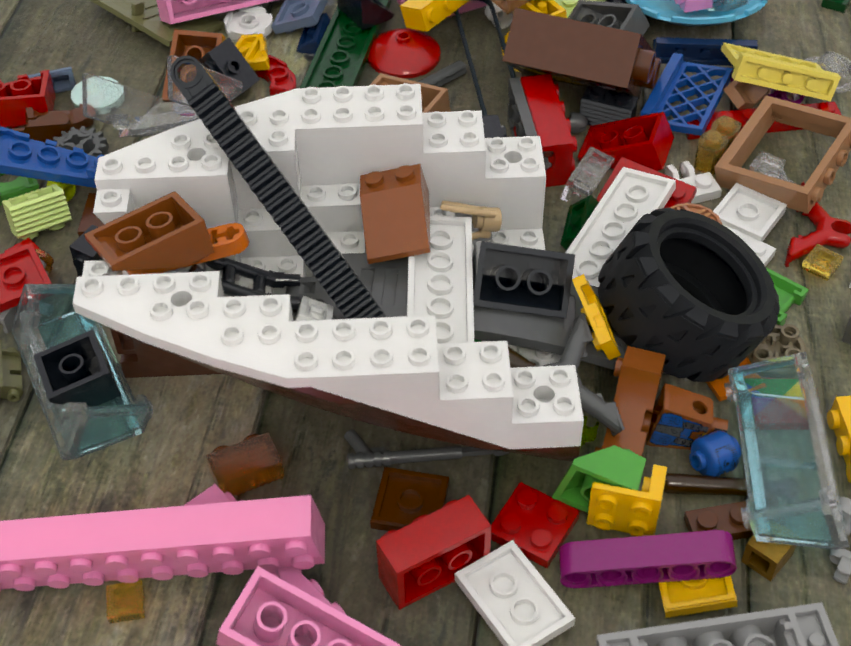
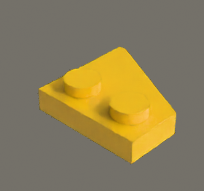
[235,33,270,71]
[572,274,621,360]

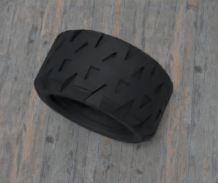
[598,208,780,382]

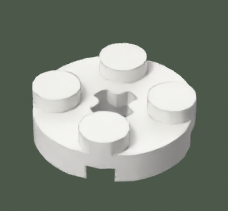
[224,5,273,42]

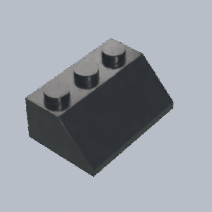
[472,241,575,318]

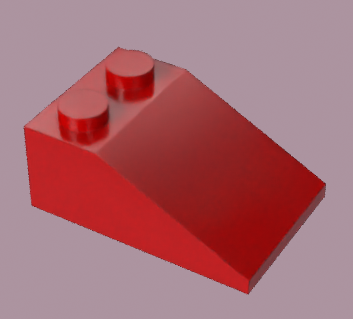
[577,112,674,171]

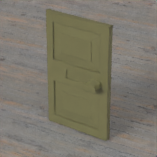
[90,0,225,47]

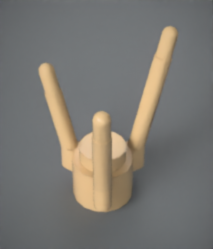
[440,201,502,240]

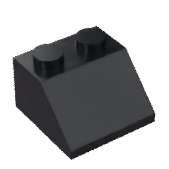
[33,329,122,408]

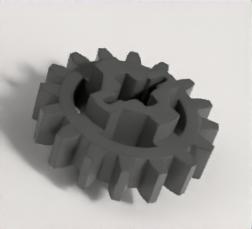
[53,126,109,157]

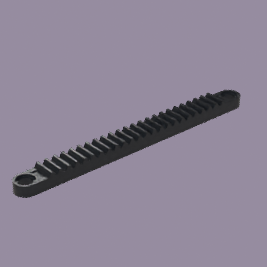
[170,55,387,319]

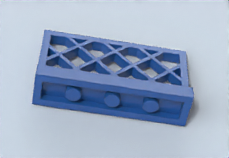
[640,53,733,136]

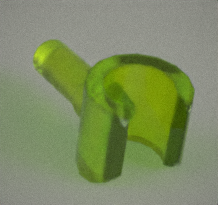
[580,416,599,449]

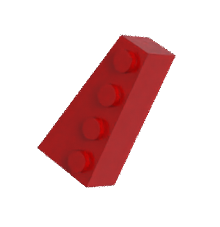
[0,70,55,128]

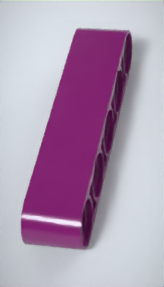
[559,530,737,588]

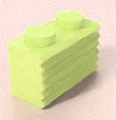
[2,184,72,240]

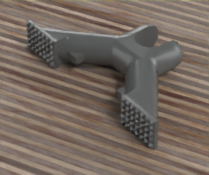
[544,313,625,436]

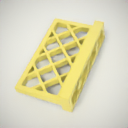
[721,42,841,101]

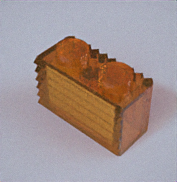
[206,432,284,496]

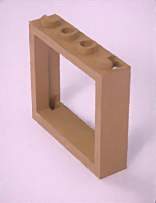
[715,95,851,214]

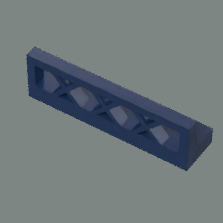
[652,37,758,66]

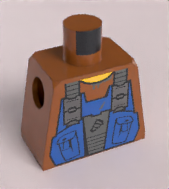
[646,383,728,450]

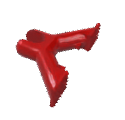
[785,182,851,267]

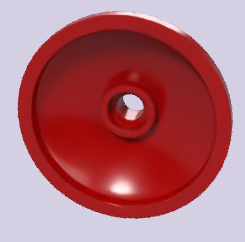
[368,28,441,79]

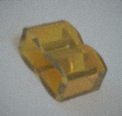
[693,115,741,175]

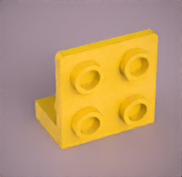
[587,464,667,537]

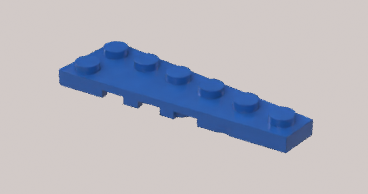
[0,126,104,188]

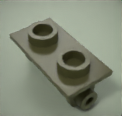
[0,340,23,402]

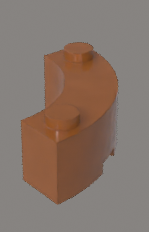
[594,346,666,457]

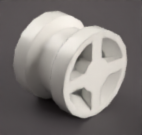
[485,2,514,29]

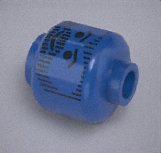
[689,430,741,476]

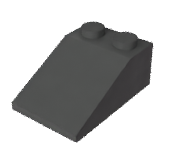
[568,0,650,36]

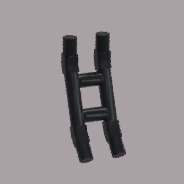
[188,257,300,309]

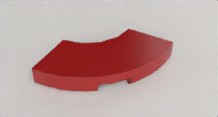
[255,55,297,96]

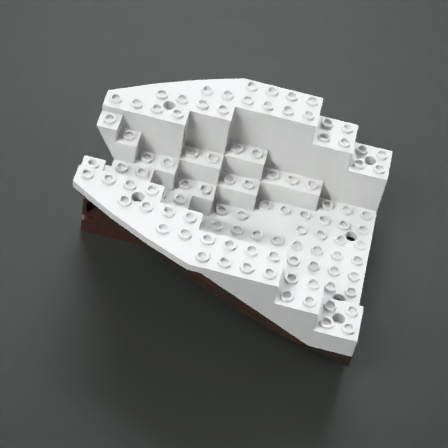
[72,83,584,462]

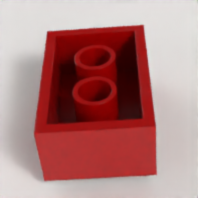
[376,495,491,610]

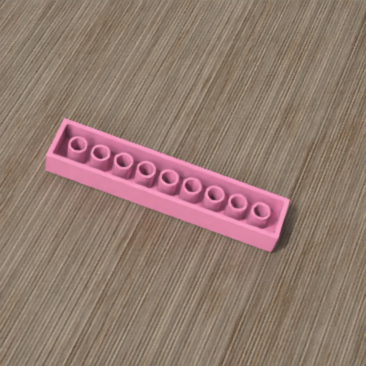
[0,495,325,592]

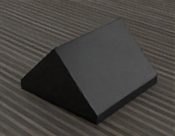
[337,0,395,30]

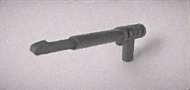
[344,430,510,469]

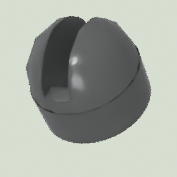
[569,112,588,134]

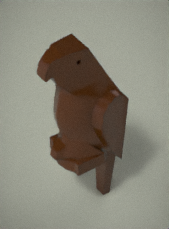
[12,104,94,142]

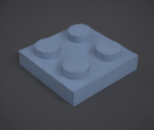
[271,0,328,34]

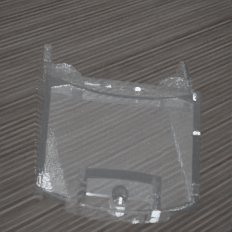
[82,55,243,137]

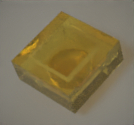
[801,244,844,281]
[106,580,145,624]

